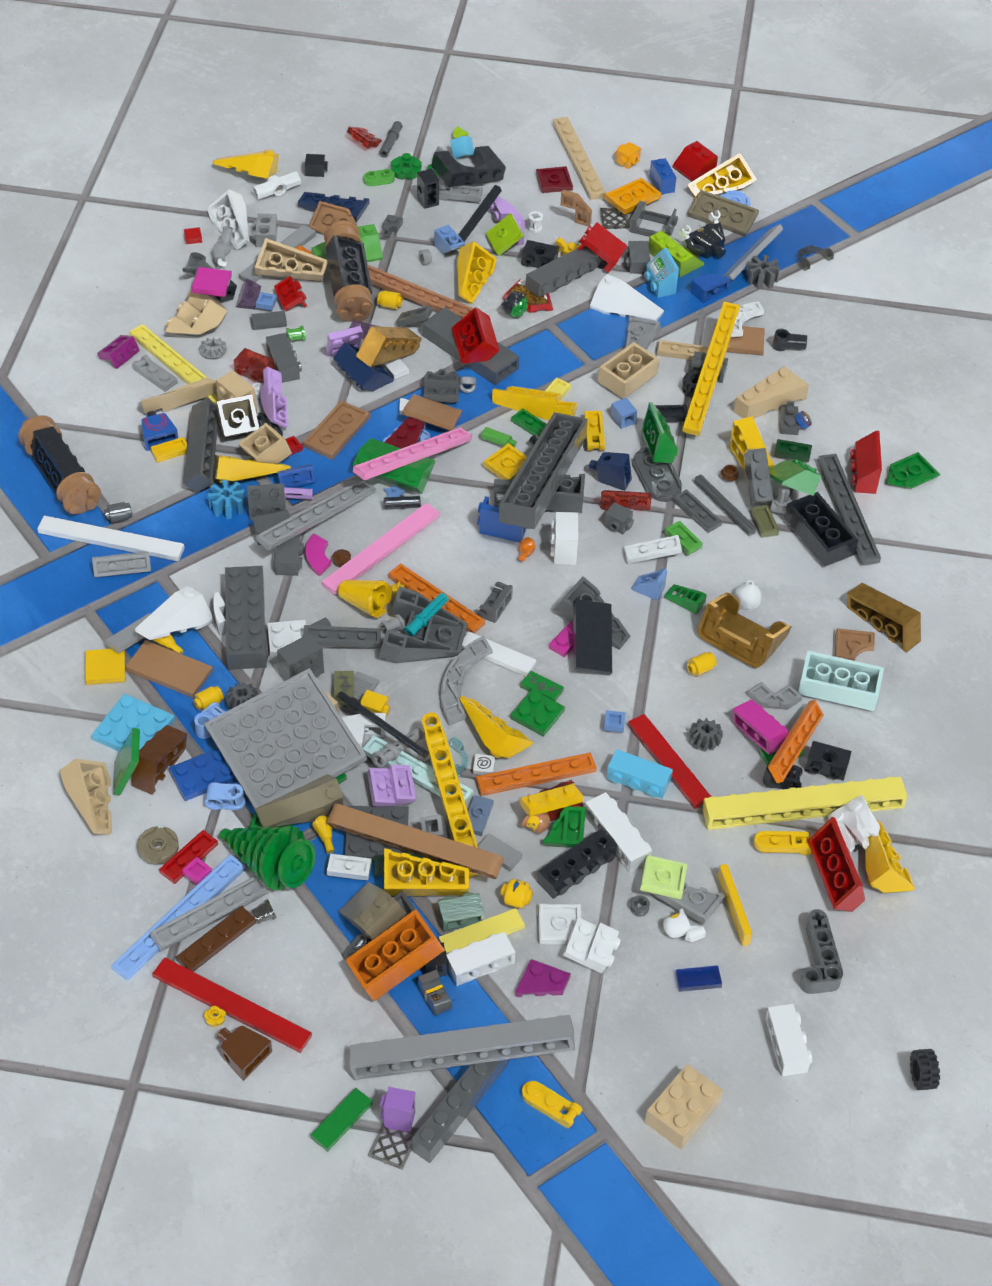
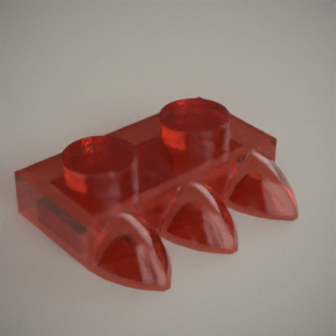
[347,127,382,148]

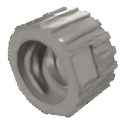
[418,249,432,265]

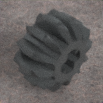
[226,682,259,709]
[689,717,723,752]

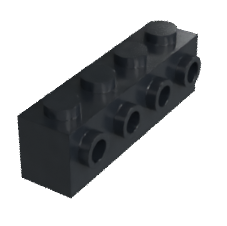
[537,828,617,899]

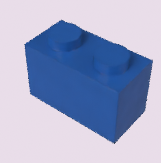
[649,158,677,195]

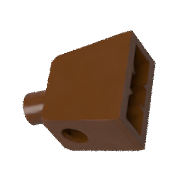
[217,1026,272,1081]

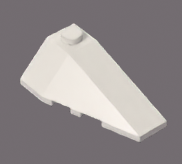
[590,274,664,321]

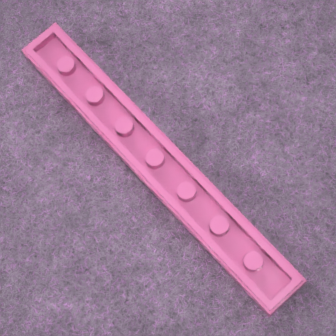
[353,427,472,480]
[322,503,439,595]

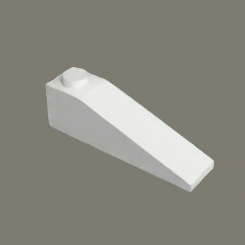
[207,189,249,250]
[135,586,214,640]

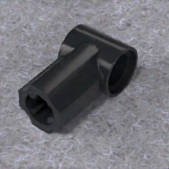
[772,329,807,351]

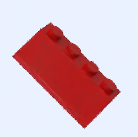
[807,817,865,912]

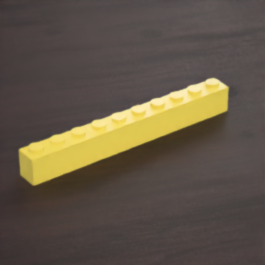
[702,777,908,830]

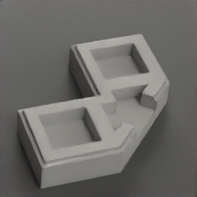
[747,682,802,710]

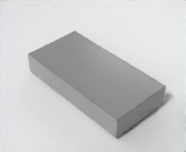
[478,833,523,871]

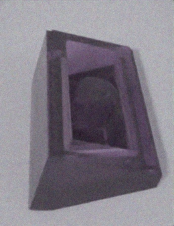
[236,278,261,310]

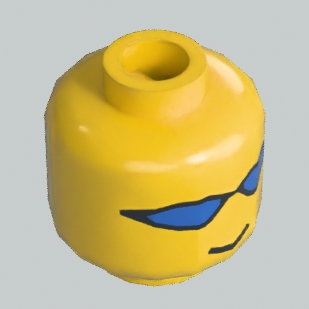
[501,878,533,909]

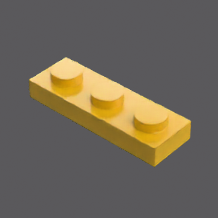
[520,784,584,817]

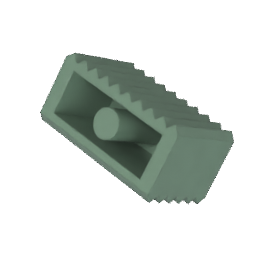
[438,892,485,932]

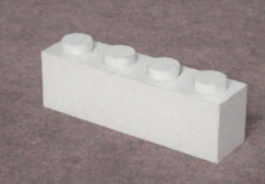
[585,792,652,873]

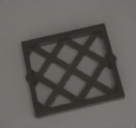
[600,207,629,229]
[368,1123,417,1170]

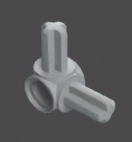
[770,486,794,515]

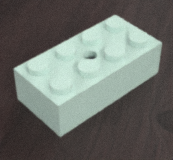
[798,651,884,711]

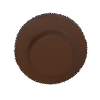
[721,465,739,481]

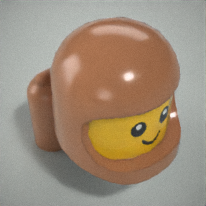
[521,793,550,834]

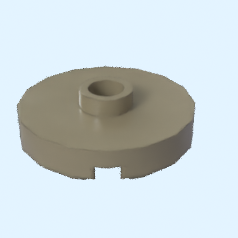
[137,826,179,865]

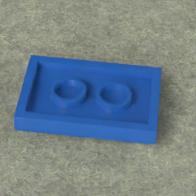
[169,748,237,801]

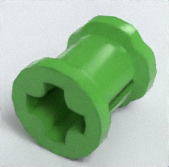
[286,325,306,341]

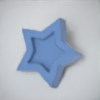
[384,484,405,497]

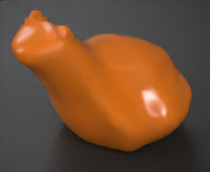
[518,537,536,562]

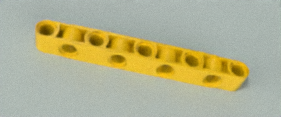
[422,712,478,877]

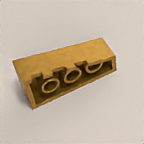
[356,326,422,367]
[847,583,921,653]

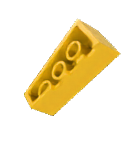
[384,848,469,896]

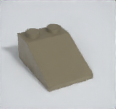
[338,882,407,941]

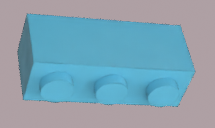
[606,749,673,799]

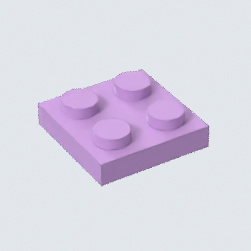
[325,326,363,356]

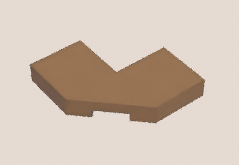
[560,190,592,226]

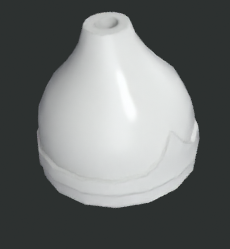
[733,580,762,611]

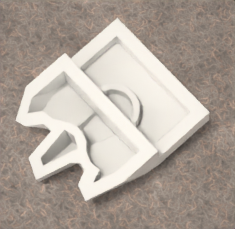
[827,795,880,853]

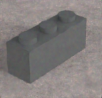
[266,333,302,383]
[744,448,773,507]

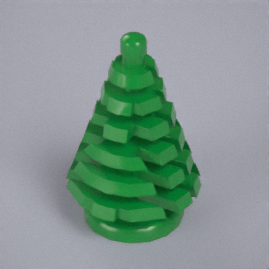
[220,826,316,891]

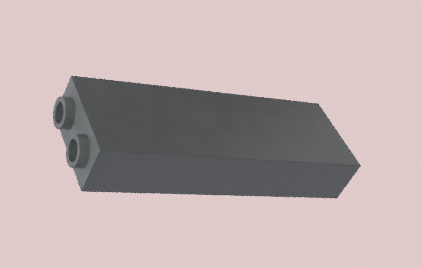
[422,307,519,385]

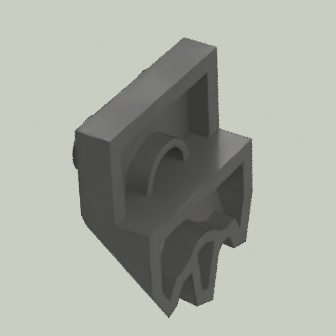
[424,369,459,403]

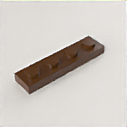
[176,906,256,972]

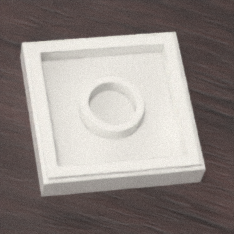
[539,904,581,944]

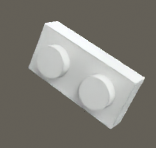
[327,854,372,881]

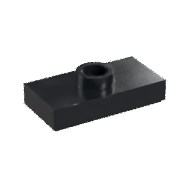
[655,405,688,422]

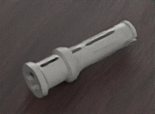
[371,727,424,768]

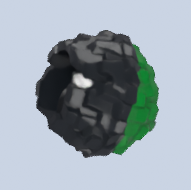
[501,291,528,318]

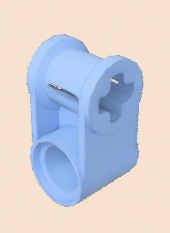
[194,702,227,739]
[204,782,246,810]

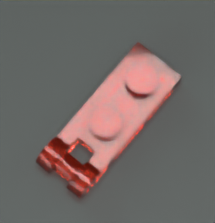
[600,490,652,511]

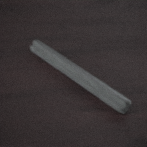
[694,474,756,536]

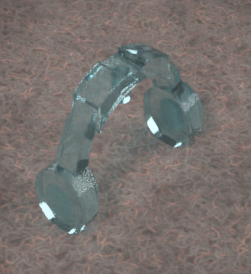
[425,737,469,776]

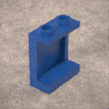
[477,496,527,543]

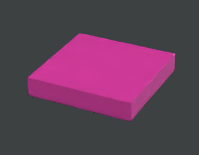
[192,267,232,297]

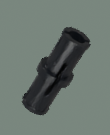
[383,495,421,509]

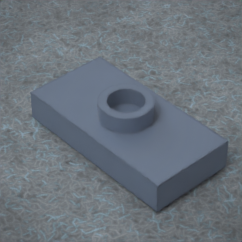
[462,795,494,836]

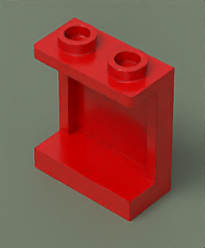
[578,222,628,273]

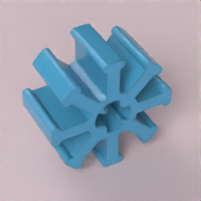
[208,480,246,519]

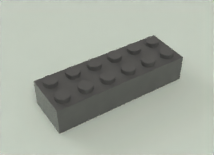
[225,565,267,670]

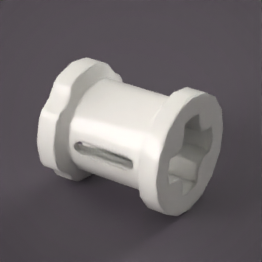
[528,211,543,233]

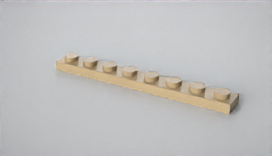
[553,117,606,200]

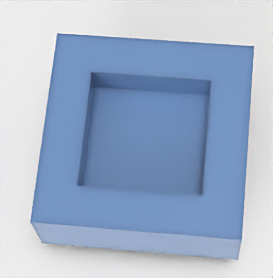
[256,292,277,311]
[604,710,626,733]

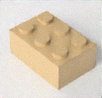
[598,342,659,399]
[645,1064,724,1150]

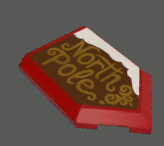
[503,279,553,313]

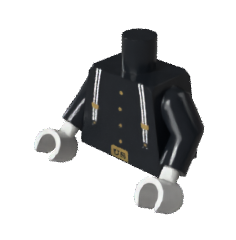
[679,210,726,258]

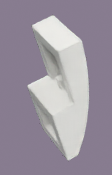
[213,592,226,635]

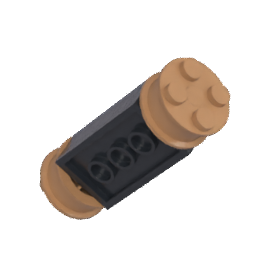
[324,221,373,322]
[18,415,101,514]

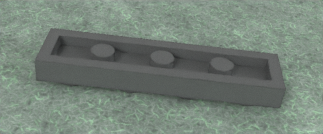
[303,625,381,648]

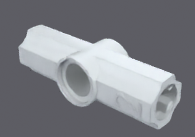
[252,171,301,200]

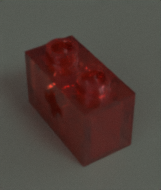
[233,348,275,384]

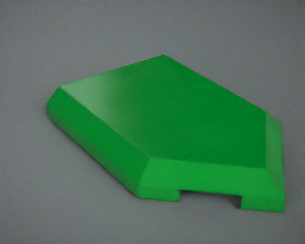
[887,452,940,489]

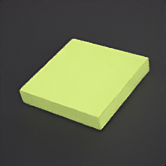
[640,855,687,899]

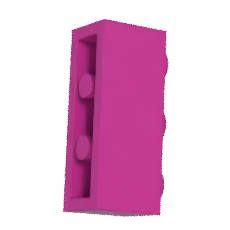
[733,699,789,755]

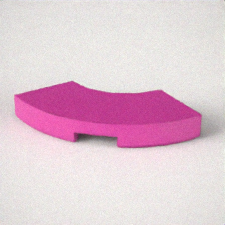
[306,533,331,576]

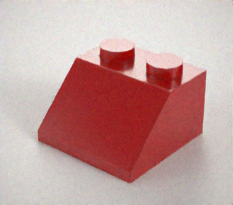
[672,141,718,182]

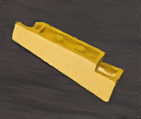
[492,386,578,421]

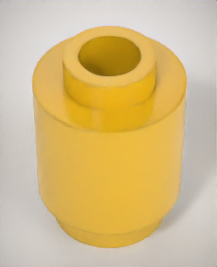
[377,290,403,310]
[687,652,717,677]
[193,686,224,711]

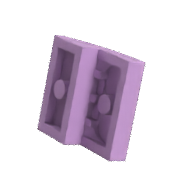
[367,764,416,807]

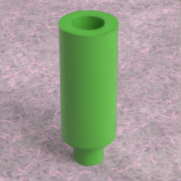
[481,427,517,448]

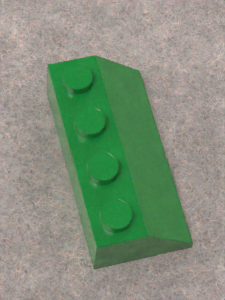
[353,438,436,494]

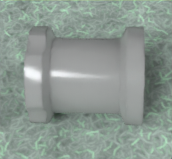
[380,614,405,634]

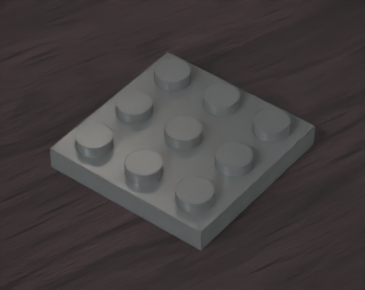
[345,806,409,862]

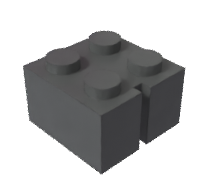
[277,634,324,681]

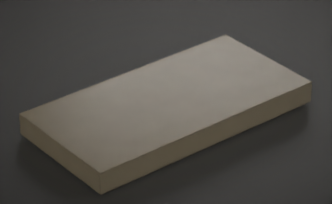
[687,190,759,237]

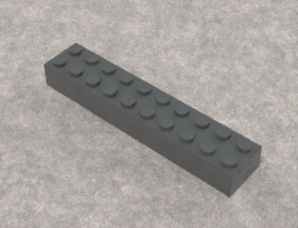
[499,412,588,529]

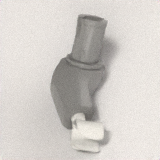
[212,226,234,270]

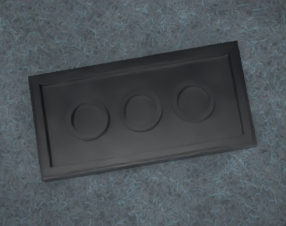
[573,598,612,675]

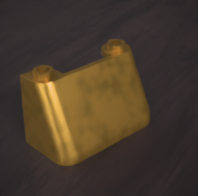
[698,592,792,668]

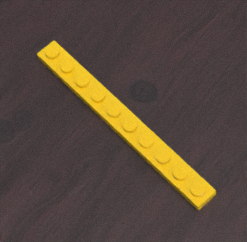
[683,302,740,436]

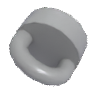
[459,377,476,393]

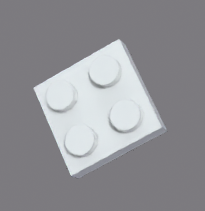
[267,620,306,657]

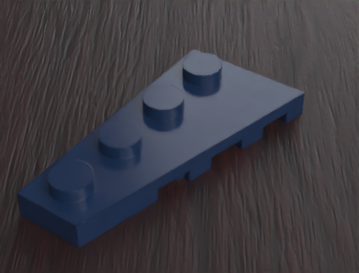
[298,192,370,222]

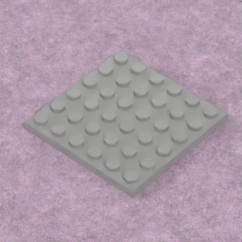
[204,668,367,811]

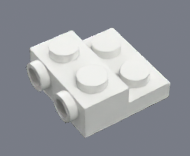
[563,917,621,974]

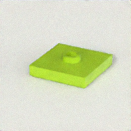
[486,213,524,256]

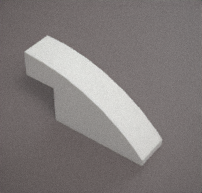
[342,713,386,748]

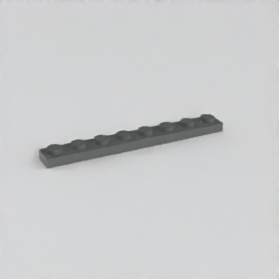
[818,453,881,565]

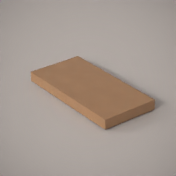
[303,400,371,460]
[125,640,213,698]

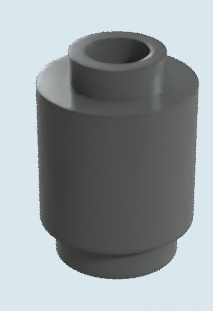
[104,502,132,523]

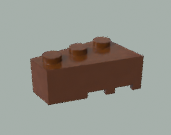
[132,725,187,795]

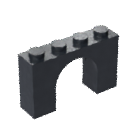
[431,146,506,187]

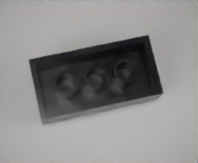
[784,492,858,567]

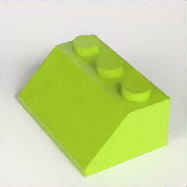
[648,230,704,278]

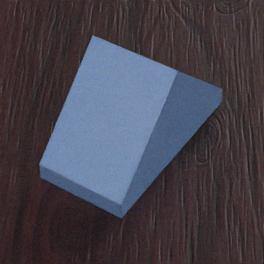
[631,568,667,600]

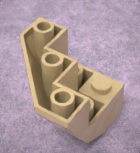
[165,288,229,335]

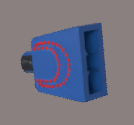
[141,411,178,451]

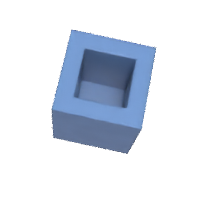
[611,398,637,429]

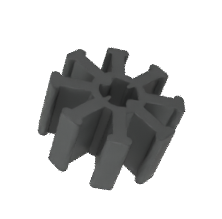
[745,255,780,289]

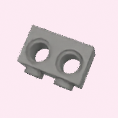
[252,213,278,247]

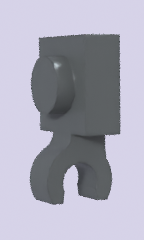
[382,215,403,238]

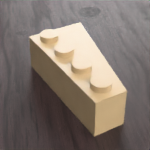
[254,238,328,282]
[734,366,809,419]

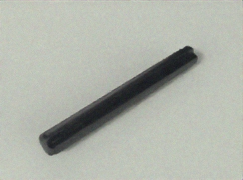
[458,185,502,242]

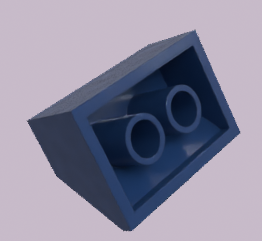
[333,342,394,392]

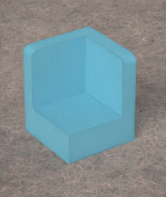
[450,136,474,159]

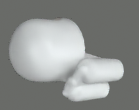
[663,908,706,942]

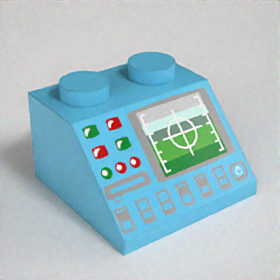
[644,248,679,298]

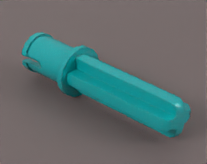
[404,593,449,637]

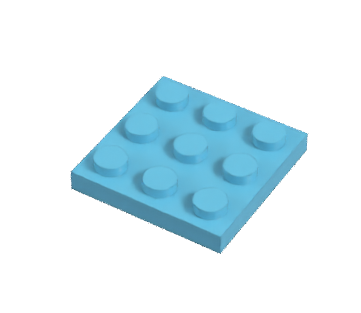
[91,693,175,752]

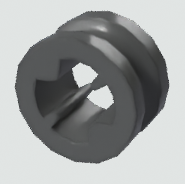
[630,895,650,917]

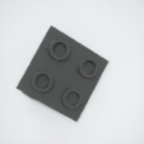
[247,483,286,520]

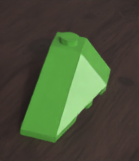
[311,224,383,262]

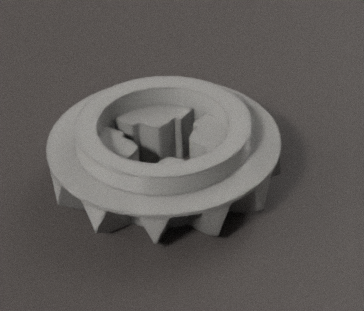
[199,337,227,359]

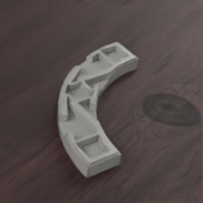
[441,636,493,726]

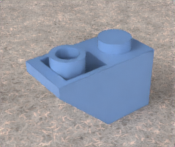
[434,224,465,254]

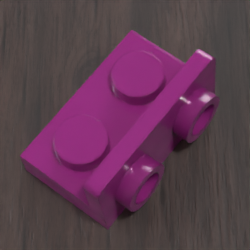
[97,335,140,368]

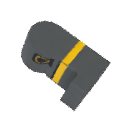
[418,970,452,1016]

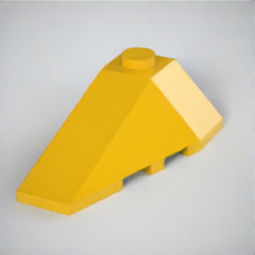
[213,149,279,179]
[460,696,533,758]
[866,819,915,893]

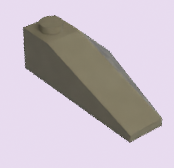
[255,774,343,828]

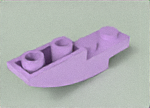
[489,196,525,246]
[260,367,288,428]

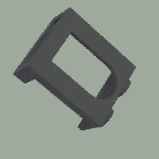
[630,200,678,237]

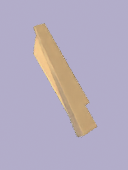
[140,378,217,414]

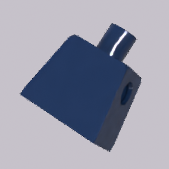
[589,452,632,491]

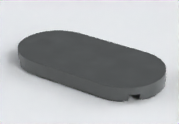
[633,447,682,502]

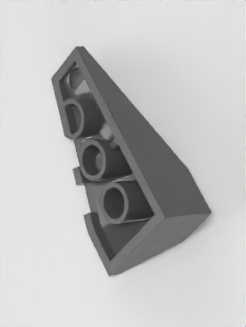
[554,576,631,650]

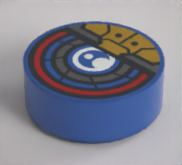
[796,411,812,429]

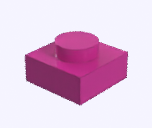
[182,857,212,885]

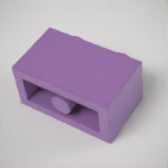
[380,1087,415,1133]

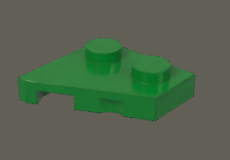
[543,806,586,847]

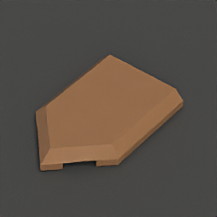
[309,201,358,234]

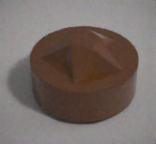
[332,549,351,567]

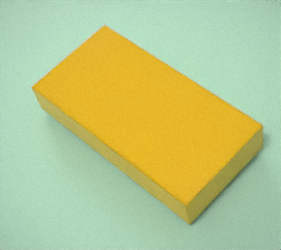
[150,437,188,463]

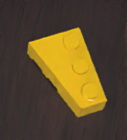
[729,416,774,472]

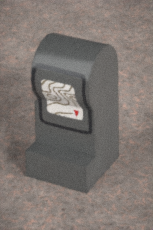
[494,479,510,507]

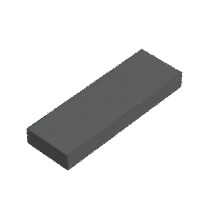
[672,489,722,533]

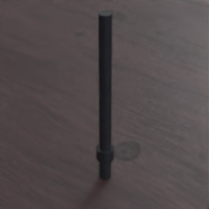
[337,691,429,758]

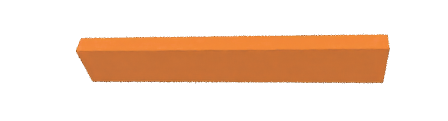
[388,563,485,634]
[768,699,824,783]
[475,752,597,796]

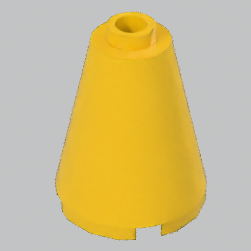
[337,580,392,618]

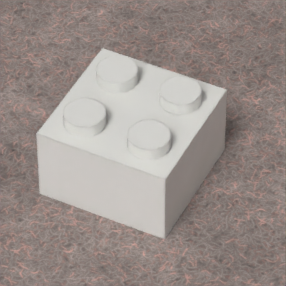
[550,512,578,565]

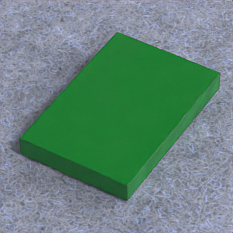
[113,728,140,796]

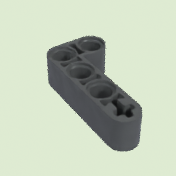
[800,909,843,994]

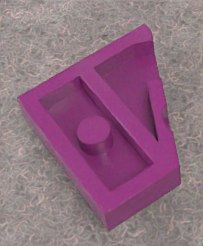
[515,959,571,997]

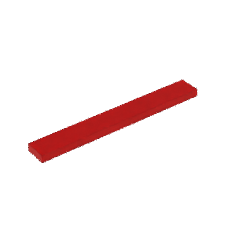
[152,957,312,1053]

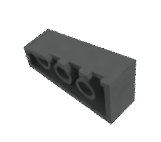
[512,474,585,513]

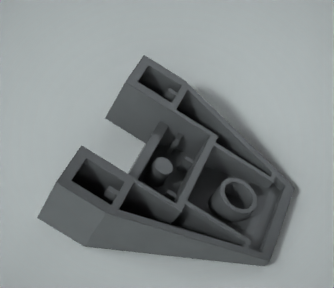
[378,586,467,663]

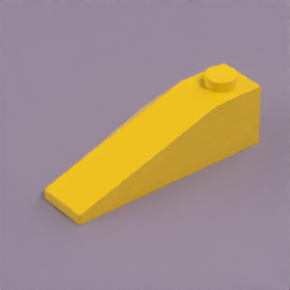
[687,153,757,199]
[457,241,497,304]
[214,455,291,484]

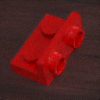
[274,276,307,311]

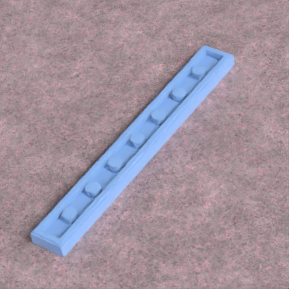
[111,854,246,981]

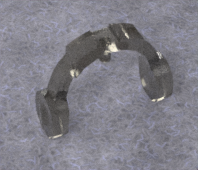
[798,245,834,271]

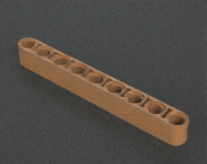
[326,803,504,879]

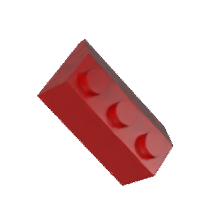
[452,307,500,364]
[850,431,882,494]

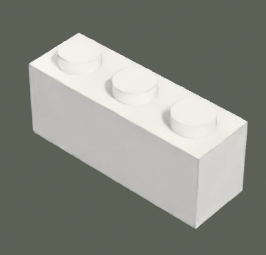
[446,932,516,986]
[765,1004,812,1076]

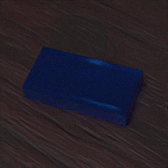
[675,965,722,992]

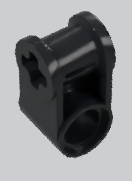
[763,763,803,790]

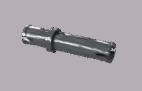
[379,121,403,158]

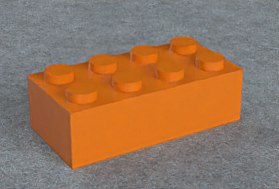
[345,909,445,1001]

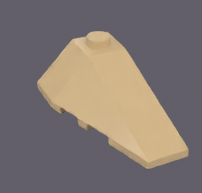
[60,759,112,835]

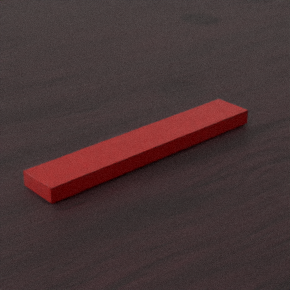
[628,713,712,809]

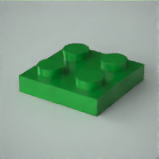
[511,689,565,737]

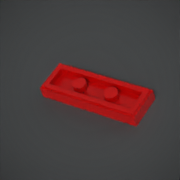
[159,830,218,885]

